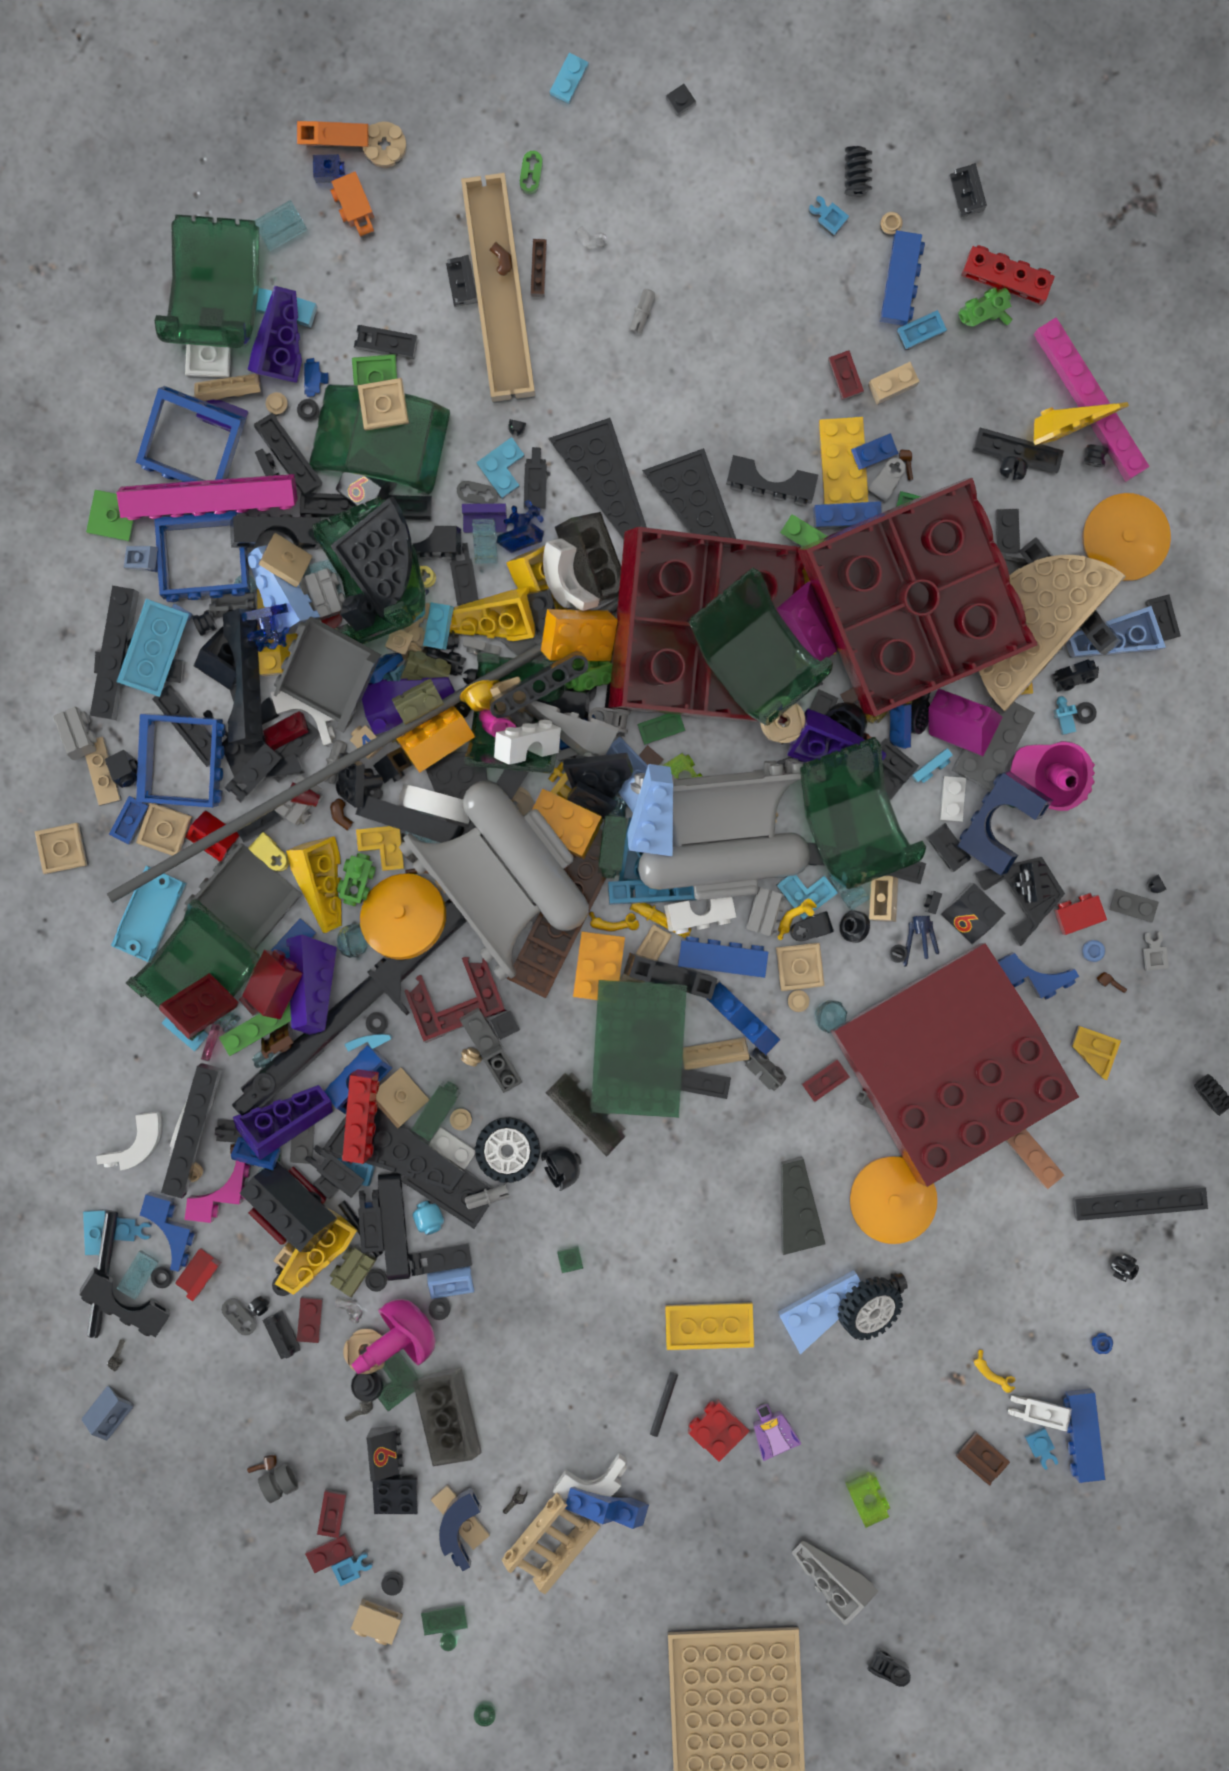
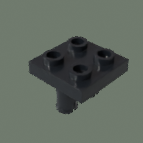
[336,752,383,808]

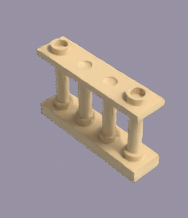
[501,1492,601,1594]

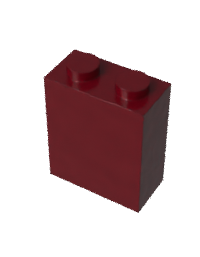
[242,949,303,1020]

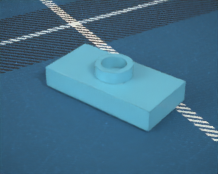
[83,1210,106,1255]

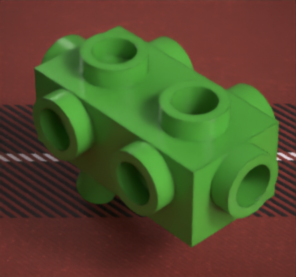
[958,288,1012,326]
[565,658,612,691]
[337,853,376,906]

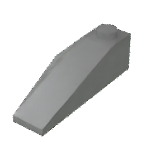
[525,701,619,757]
[792,1541,879,1626]

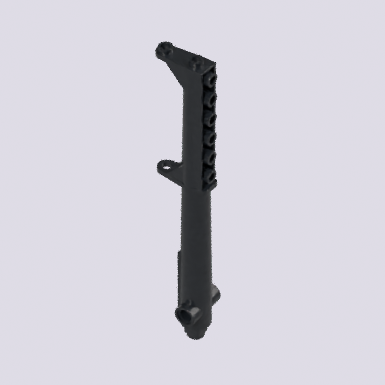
[232,899,467,1116]

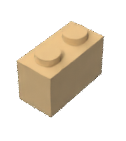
[868,362,920,405]
[869,875,898,922]
[351,1598,403,1645]

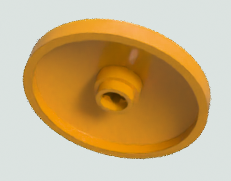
[1082,493,1171,581]
[360,874,446,960]
[849,1156,938,1244]

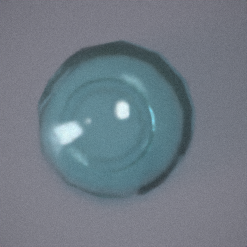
[337,924,368,958]
[814,1000,847,1033]

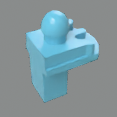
[1053,696,1077,735]

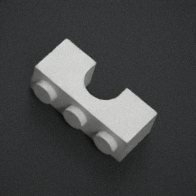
[494,720,561,765]
[664,897,736,934]

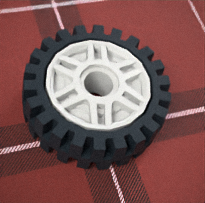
[475,1117,540,1183]
[838,1277,903,1340]

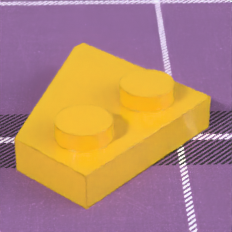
[1071,1026,1121,1080]

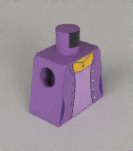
[753,1404,801,1461]

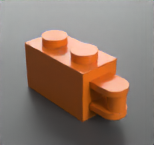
[330,171,375,237]

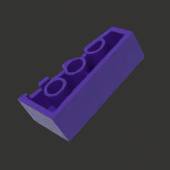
[286,934,337,1035]
[233,1085,333,1160]

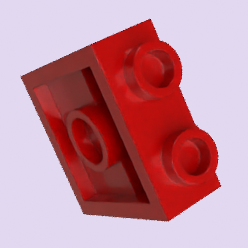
[688,1399,750,1462]

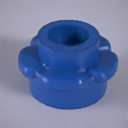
[1092,1333,1113,1354]

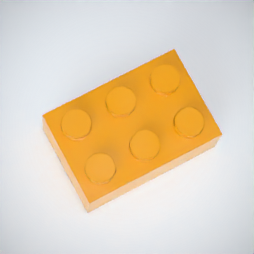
[541,609,618,661]
[397,706,475,773]
[532,788,603,859]
[573,931,625,1003]

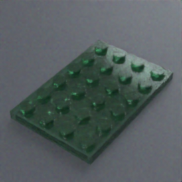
[591,980,687,1118]

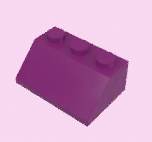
[776,582,837,665]
[929,688,1003,756]

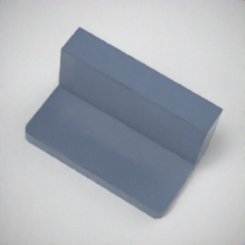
[82,1386,134,1441]

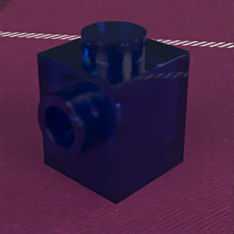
[313,154,346,183]

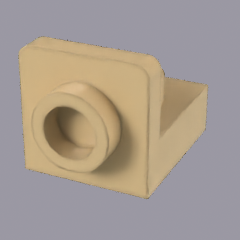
[385,626,413,655]

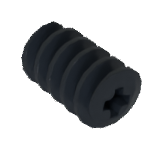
[844,146,873,196]

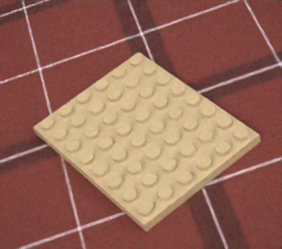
[668,1627,805,1771]

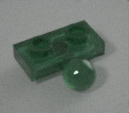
[421,1605,468,1651]

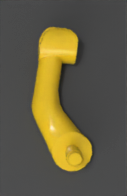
[778,899,817,940]
[589,912,639,931]
[974,1350,1016,1393]

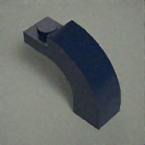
[439,1487,482,1572]

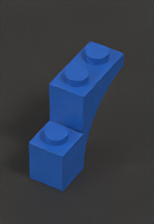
[997,952,1079,1000]
[706,982,781,1055]
[140,1192,195,1272]
[565,1487,649,1529]

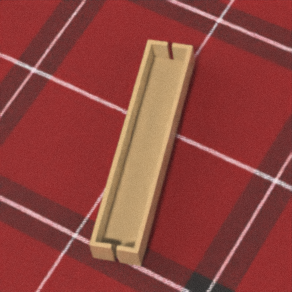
[461,173,535,402]

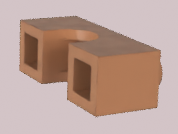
[1006,1129,1064,1189]

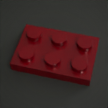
[159,973,239,1039]

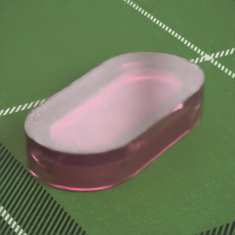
[201,1023,220,1062]

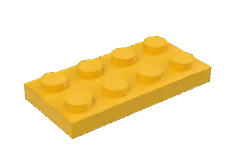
[819,417,868,504]
[665,1302,754,1350]

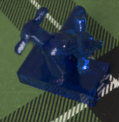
[496,500,544,553]
[241,603,289,652]

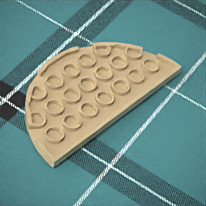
[979,555,1126,712]

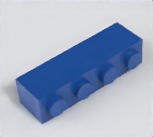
[880,230,925,326]
[678,936,769,978]
[1063,1388,1105,1483]

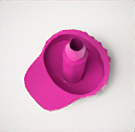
[1010,741,1095,811]
[351,1299,436,1374]

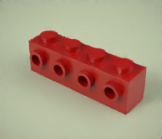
[961,245,1055,306]
[342,1069,380,1164]

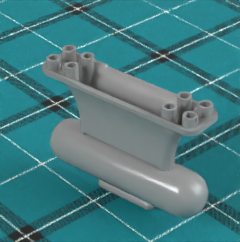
[631,759,810,900]
[399,780,589,981]

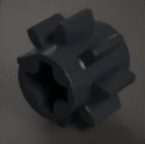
[1111,1253,1139,1282]

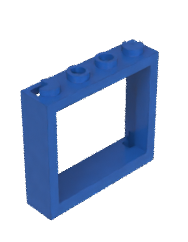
[135,386,246,482]
[154,511,251,602]
[136,713,225,808]

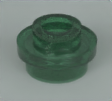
[474,1704,496,1727]

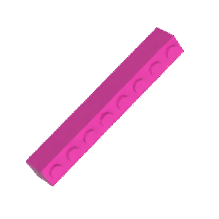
[1033,317,1150,482]
[116,474,298,520]

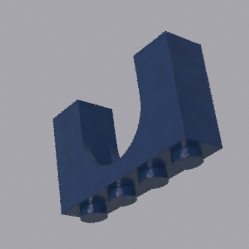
[958,771,1053,875]

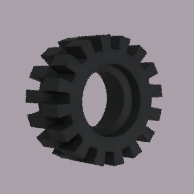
[1194,1074,1229,1116]

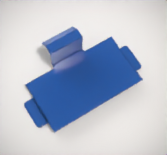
[304,358,328,397]

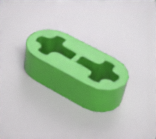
[519,150,543,194]

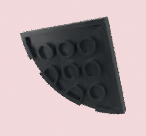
[331,497,412,619]

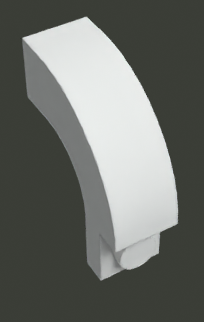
[543,538,599,611]
[271,691,336,746]
[398,784,469,824]
[96,1111,163,1170]
[553,1453,627,1501]

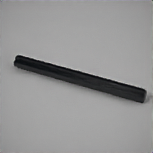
[87,1210,118,1338]

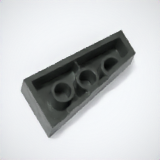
[781,1156,826,1255]

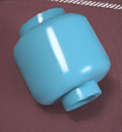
[412,1201,444,1235]

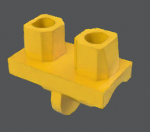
[548,762,572,800]

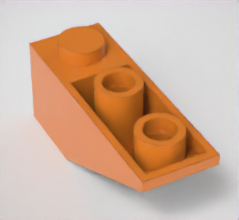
[297,121,368,147]

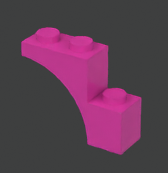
[184,1161,251,1223]

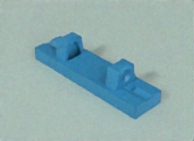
[608,880,697,905]

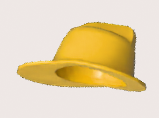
[460,680,500,711]

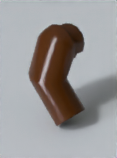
[489,242,512,276]
[330,798,354,831]

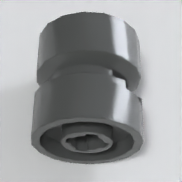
[258,1463,299,1503]

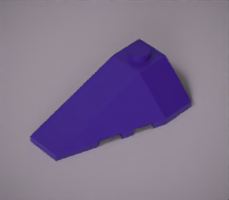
[248,285,302,383]
[362,677,455,735]
[787,708,886,771]

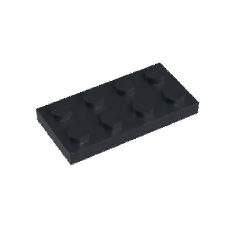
[401,1156,493,1229]

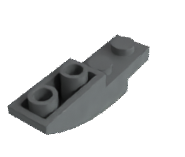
[460,1007,523,1093]

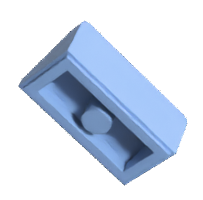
[427,1266,474,1299]

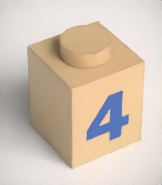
[350,725,384,760]

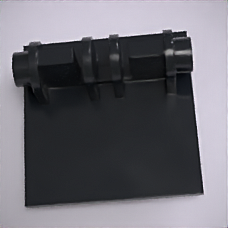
[372,1475,418,1514]

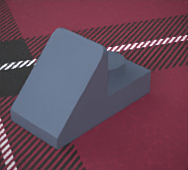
[124,546,158,572]

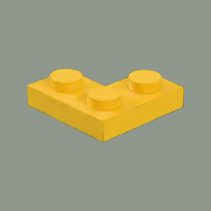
[356,826,404,871]

